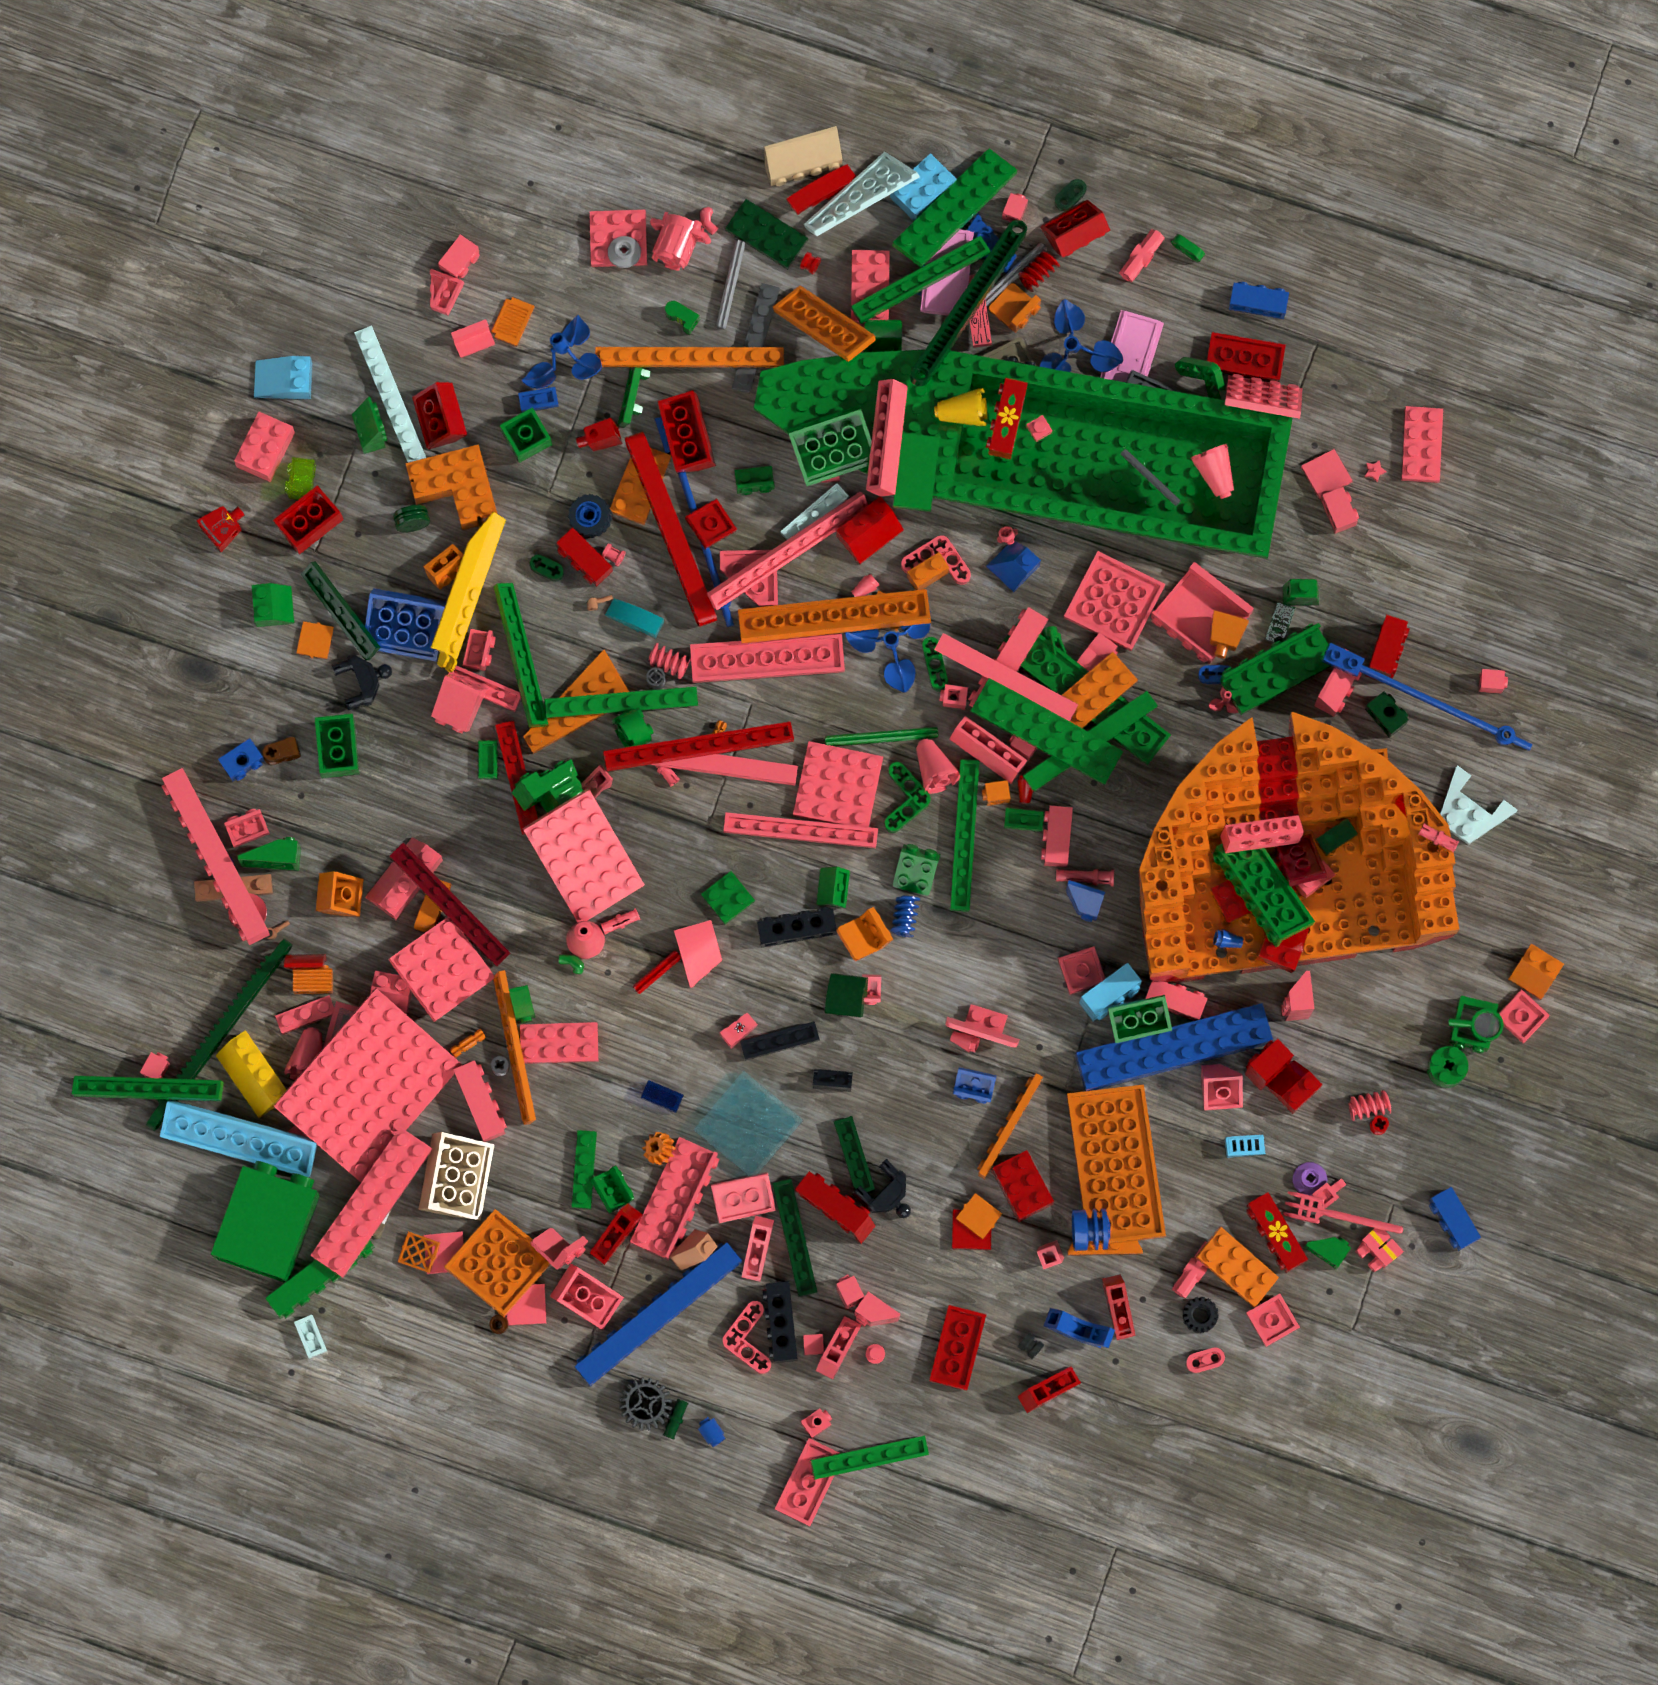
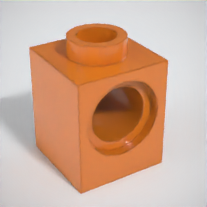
[981,780,1011,806]

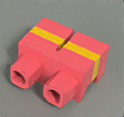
[1355,1228,1404,1272]

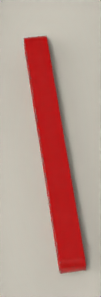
[625,431,717,627]

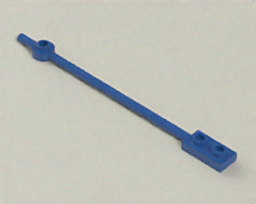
[655,417,734,627]
[1322,643,1532,751]

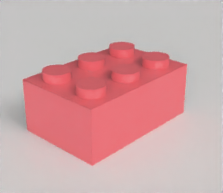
[234,412,295,482]

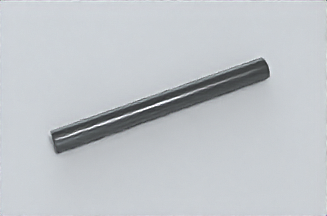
[1121,449,1181,506]

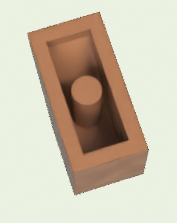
[669,1229,718,1271]

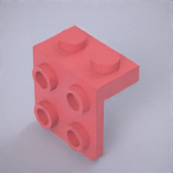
[531,1228,588,1270]

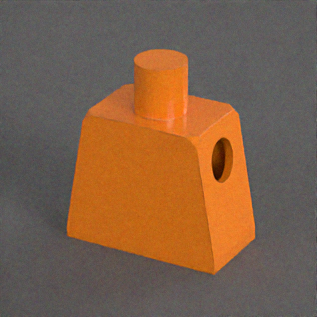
[1209,610,1249,659]

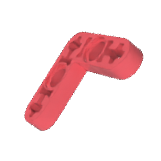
[901,536,971,585]
[723,1301,771,1374]

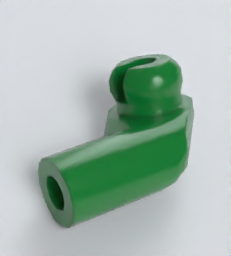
[559,955,585,974]

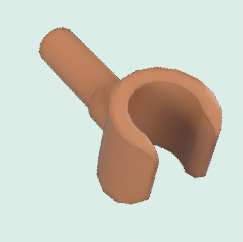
[587,595,613,611]
[267,920,290,940]

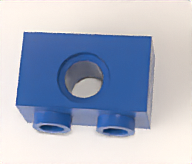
[218,738,264,782]

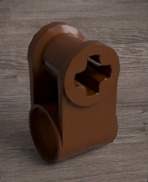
[263,737,301,765]

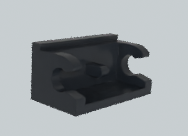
[813,1069,853,1092]

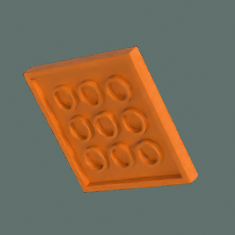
[444,1209,550,1317]

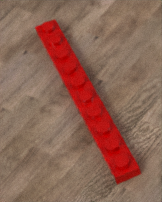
[603,722,794,771]

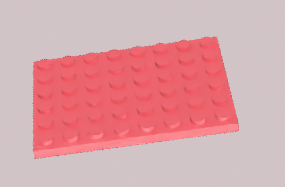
[273,988,462,1182]

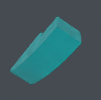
[605,598,664,639]

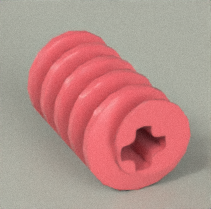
[648,643,691,679]
[1349,1090,1391,1121]

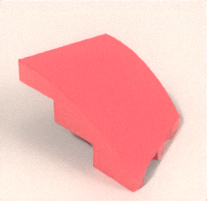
[674,920,722,988]

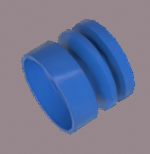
[1072,1208,1110,1251]

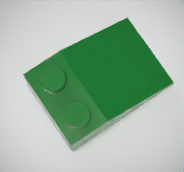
[238,837,301,871]

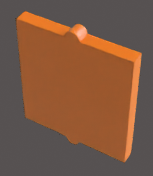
[296,621,334,659]
[956,1193,1002,1239]

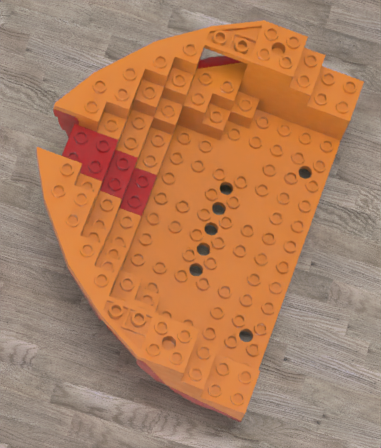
[1139,712,1459,982]

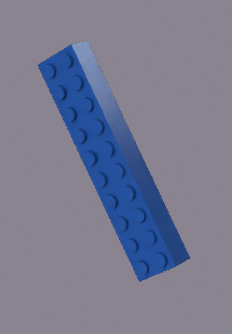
[1075,1003,1273,1091]

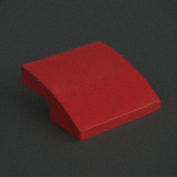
[284,954,326,969]

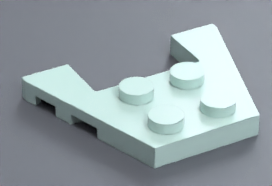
[1440,765,1517,845]

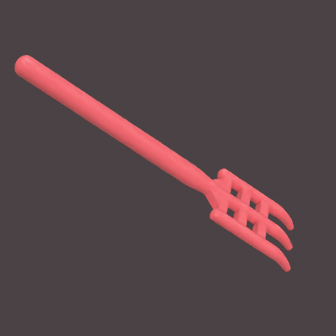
[1283,1191,1403,1234]

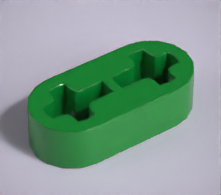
[1171,234,1205,262]

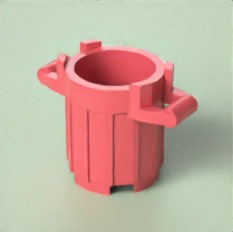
[650,212,711,271]

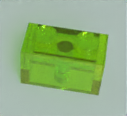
[285,457,316,500]

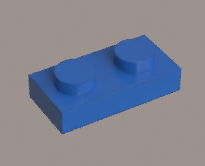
[518,387,559,413]

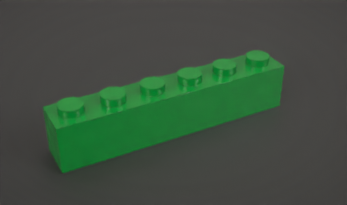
[265,1240,375,1319]

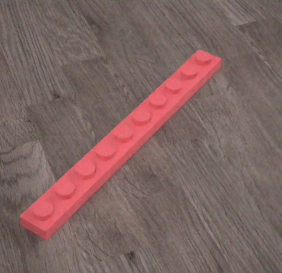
[707,492,868,610]

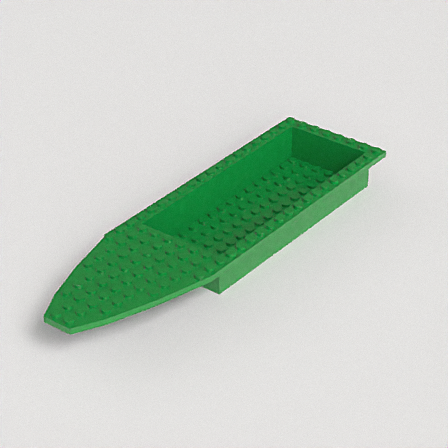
[754,349,1293,559]

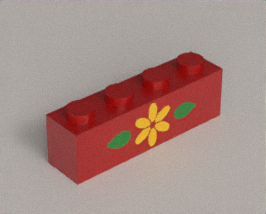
[986,378,1028,459]
[1246,1192,1308,1273]

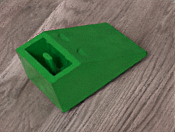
[352,397,387,454]

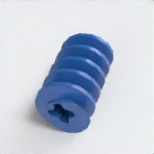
[891,895,920,937]

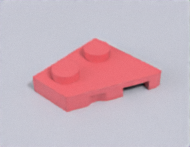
[430,269,464,316]

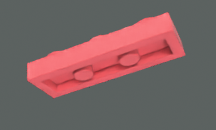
[275,995,334,1035]

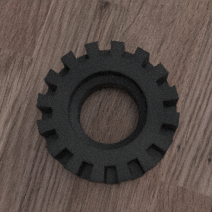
[1182,1297,1219,1333]

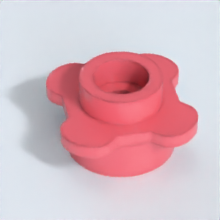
[997,526,1018,545]

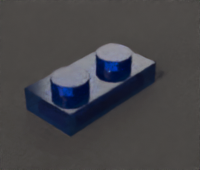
[641,1080,684,1113]

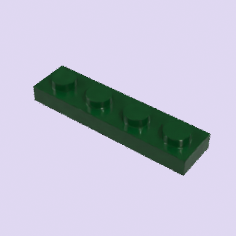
[834,1116,875,1193]

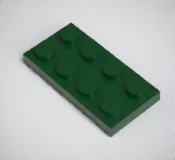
[725,199,808,270]

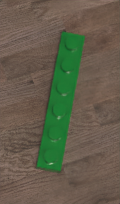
[810,1436,929,1480]

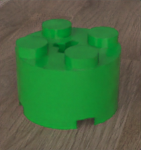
[612,707,654,748]
[1427,1046,1469,1088]

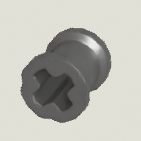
[491,1056,509,1076]

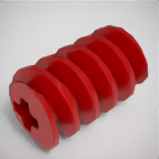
[1018,251,1060,292]

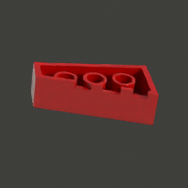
[795,1171,875,1244]

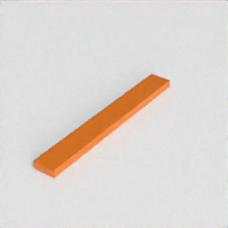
[493,970,536,1125]

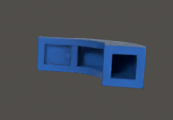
[1044,1308,1115,1348]

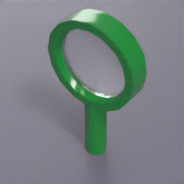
[1448,1009,1504,1042]

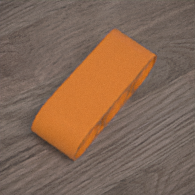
[414,879,451,933]

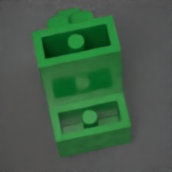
[511,759,584,813]

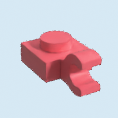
[1312,1178,1346,1209]

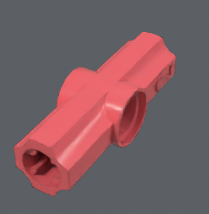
[1119,229,1165,283]
[1172,1241,1208,1299]

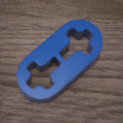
[1198,665,1230,684]

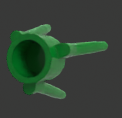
[1042,626,1067,656]

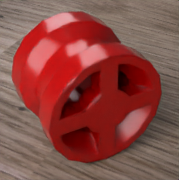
[800,252,821,275]

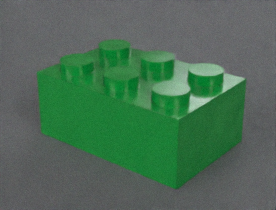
[315,714,360,778]

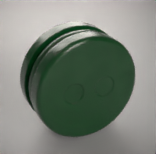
[393,505,430,533]

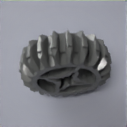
[619,1377,672,1431]

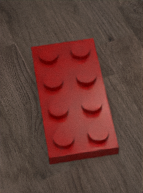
[1207,332,1286,382]
[1210,857,1297,924]
[929,1305,987,1391]

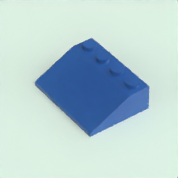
[365,588,447,661]

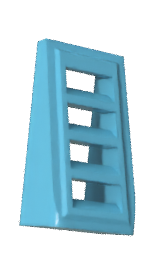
[1225,1135,1266,1158]

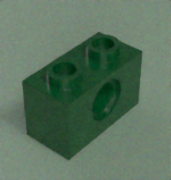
[1365,691,1409,738]

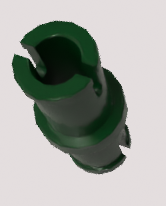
[663,1399,689,1440]

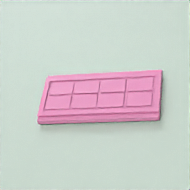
[920,230,974,316]
[1100,310,1164,382]

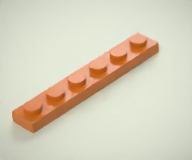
[977,1073,1043,1180]

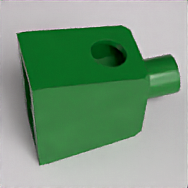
[1282,579,1319,605]

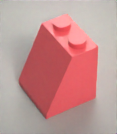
[431,674,487,734]

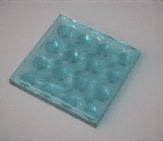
[694,1071,803,1176]

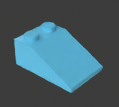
[254,356,312,399]

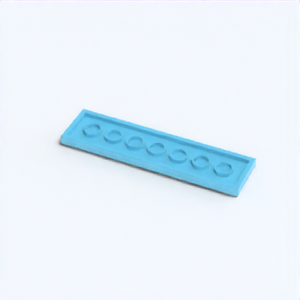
[160,1100,317,1178]

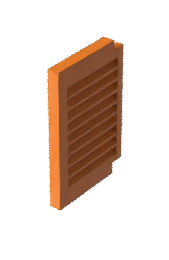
[491,297,535,347]

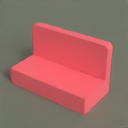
[451,319,495,358]

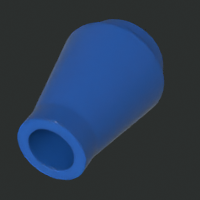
[1213,929,1243,948]

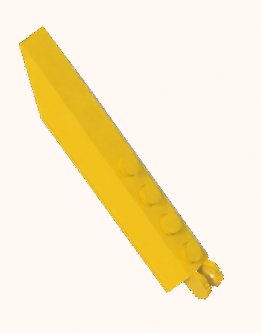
[431,512,506,673]

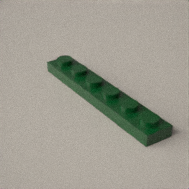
[301,561,381,661]
[772,1179,818,1297]

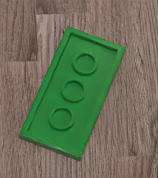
[893,433,940,512]

